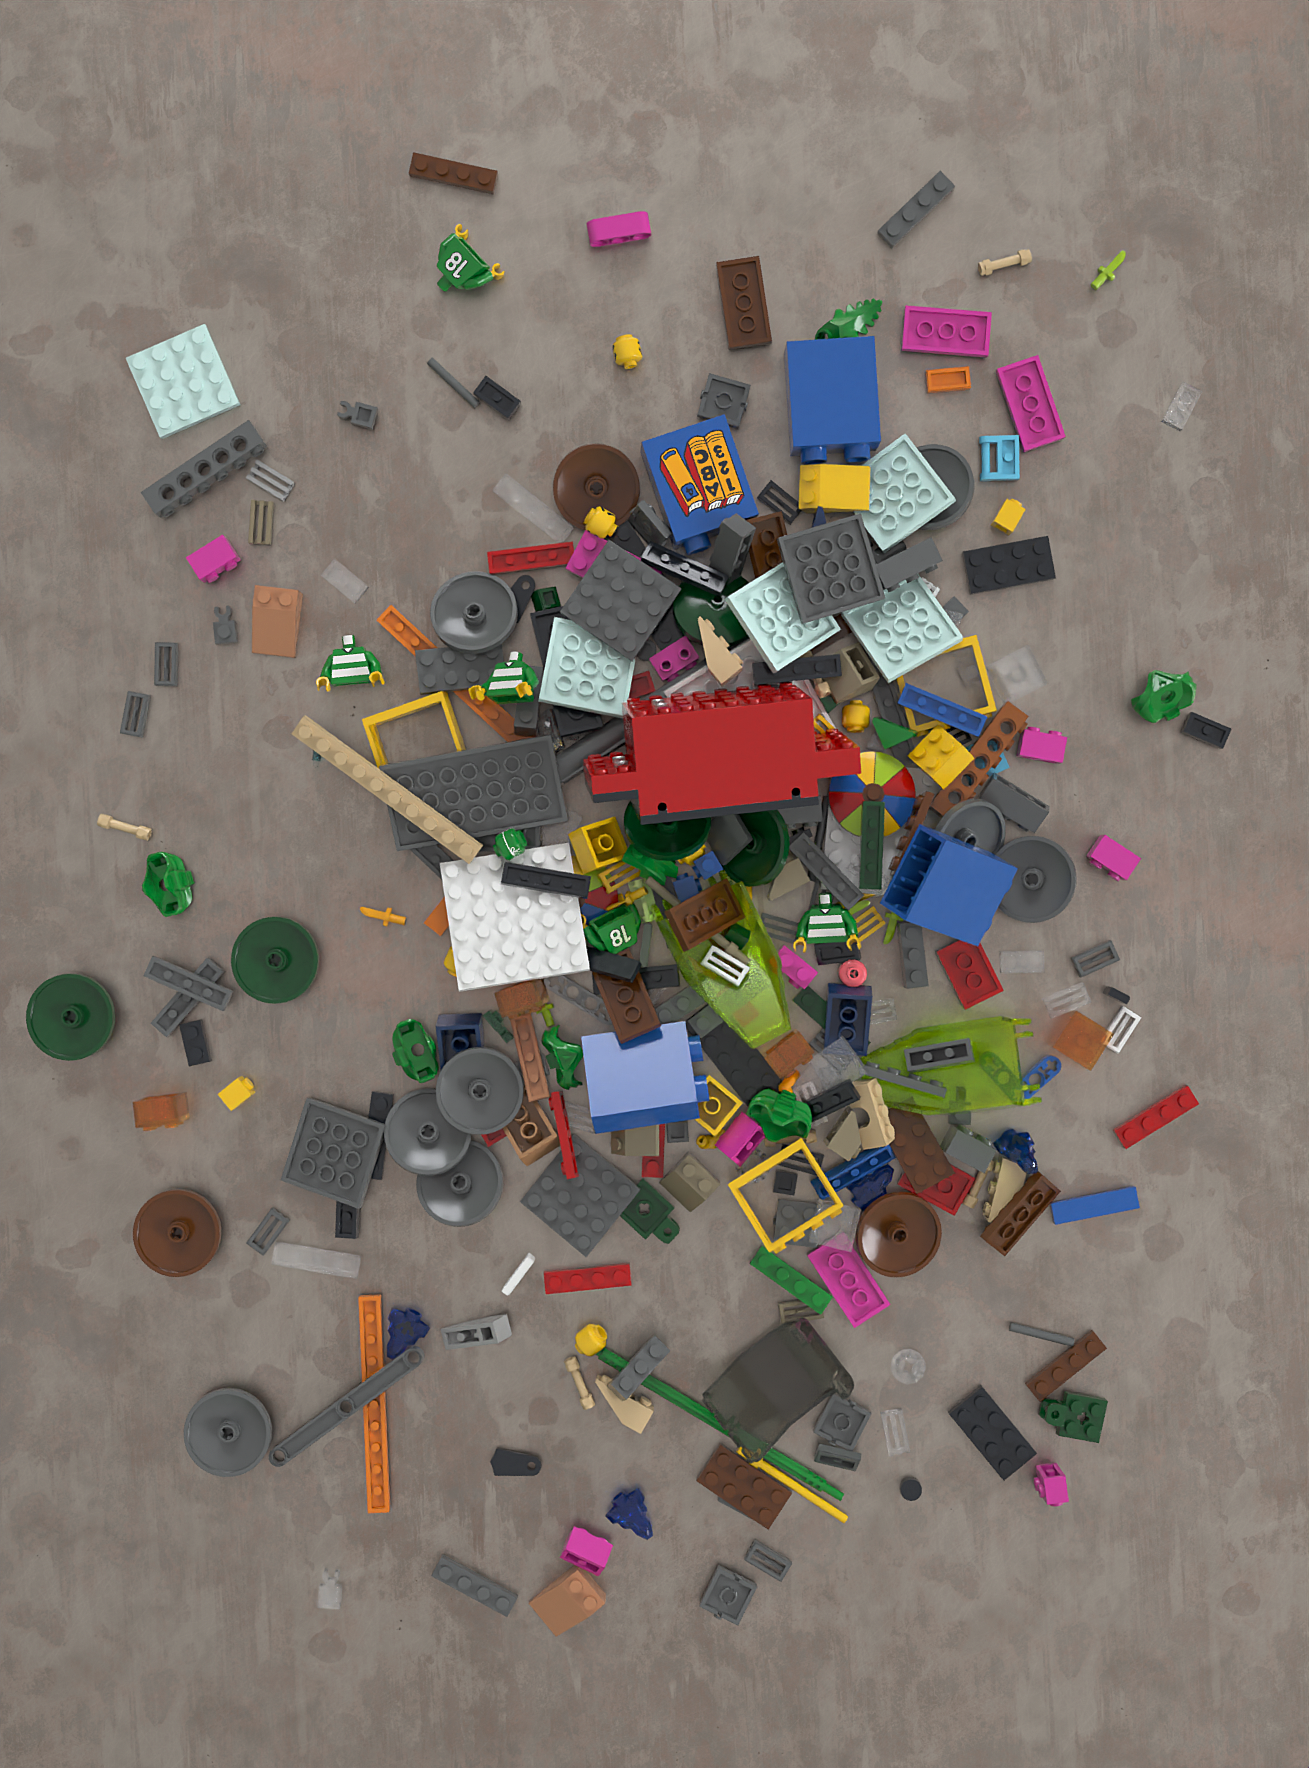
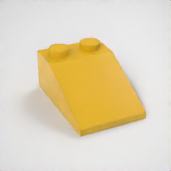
[799,464,870,514]

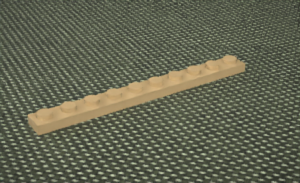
[292,715,483,864]

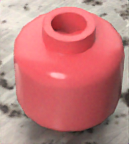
[838,959,867,987]

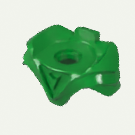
[1131,670,1197,723]
[142,852,194,917]
[392,1019,438,1083]
[541,1025,583,1090]
[746,1089,812,1142]

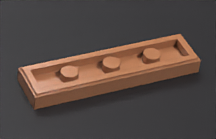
[510,1013,551,1102]

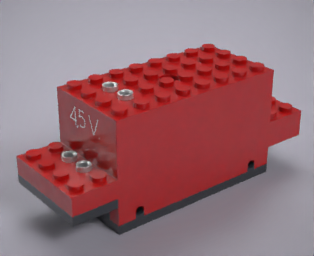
[583,682,861,825]

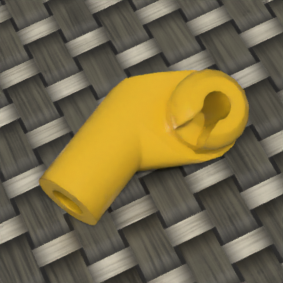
[696,1128,726,1149]

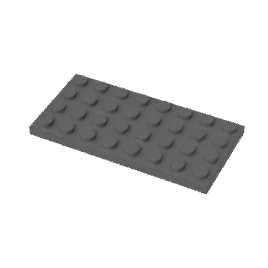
[379,734,568,851]

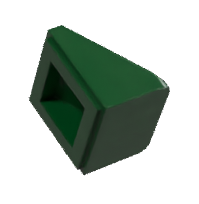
[531,586,561,612]

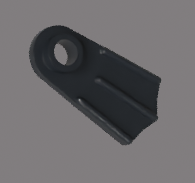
[510,575,536,623]
[490,1448,542,1476]

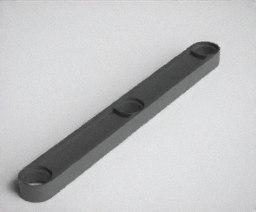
[269,1346,425,1467]

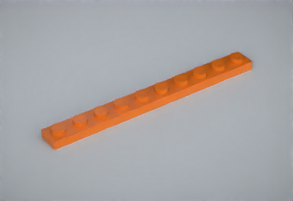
[376,605,533,742]
[358,1294,390,1513]

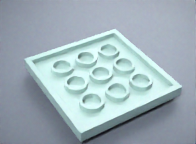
[126,324,241,439]
[853,434,956,553]
[725,562,841,674]
[841,574,963,683]
[538,617,636,718]

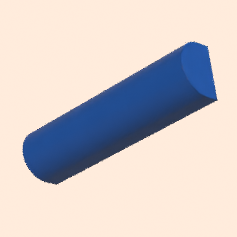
[810,1144,896,1201]

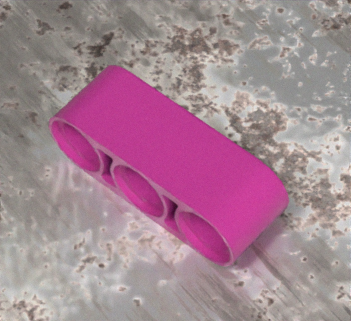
[586,211,652,247]

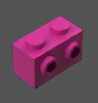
[186,534,241,583]
[649,636,699,682]
[1016,727,1067,764]
[1086,835,1141,882]
[770,945,818,989]
[715,1112,765,1167]
[1033,1463,1069,1507]
[559,1526,613,1577]

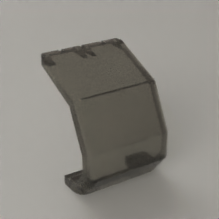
[702,1317,854,1464]

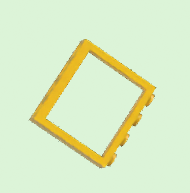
[896,635,997,737]
[362,691,466,769]
[727,1138,844,1254]

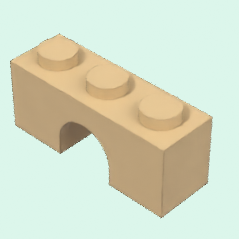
[850,1078,895,1150]

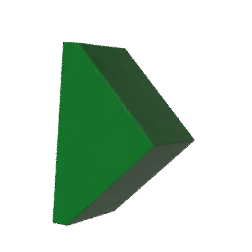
[872,717,918,750]

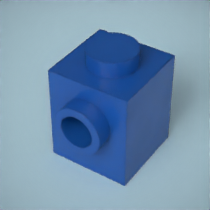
[692,851,723,880]
[672,873,702,902]

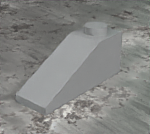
[440,1314,512,1350]

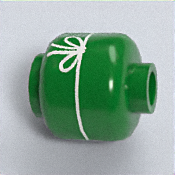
[493,828,527,860]

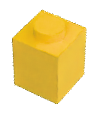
[991,499,1026,536]
[218,1076,256,1111]

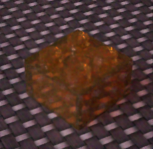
[494,978,550,1020]
[1052,1011,1114,1071]
[762,1028,815,1079]
[133,1092,190,1131]

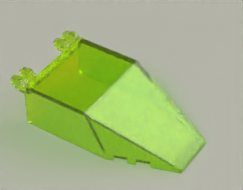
[651,870,791,1049]
[859,1016,1042,1116]

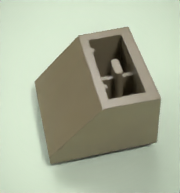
[822,642,880,705]

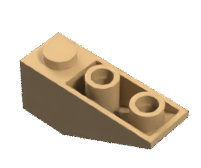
[698,616,743,687]
[983,1155,1028,1222]
[595,1374,654,1434]

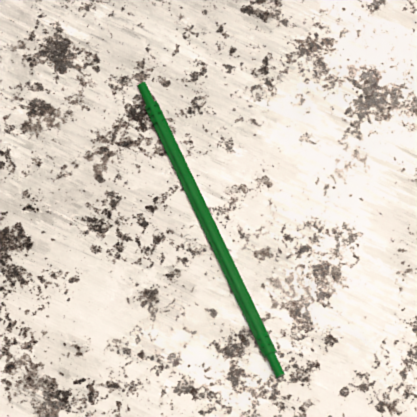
[595,1348,844,1501]

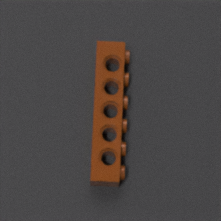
[929,701,1029,818]

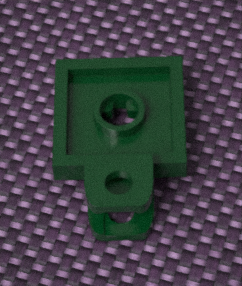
[620,1178,680,1244]
[1038,1391,1108,1443]

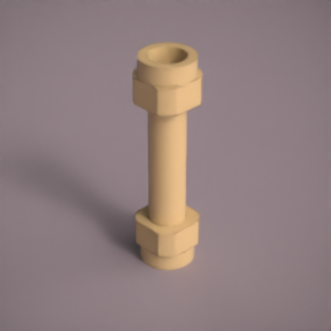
[978,249,1032,276]
[798,650,831,698]
[97,814,152,841]
[764,1129,817,1147]
[962,1160,995,1209]
[564,1356,595,1410]

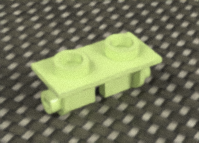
[628,878,659,923]

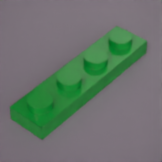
[749,1246,833,1315]

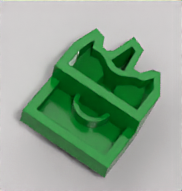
[622,844,678,886]

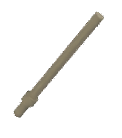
[645,876,750,965]

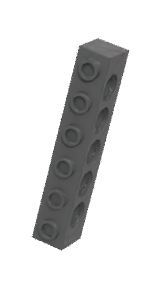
[141,420,267,518]

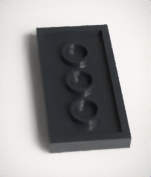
[962,536,1056,595]
[948,1385,1037,1481]

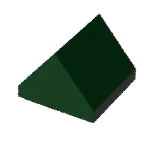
[817,695,840,714]
[724,923,751,950]

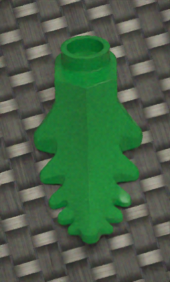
[815,298,882,340]

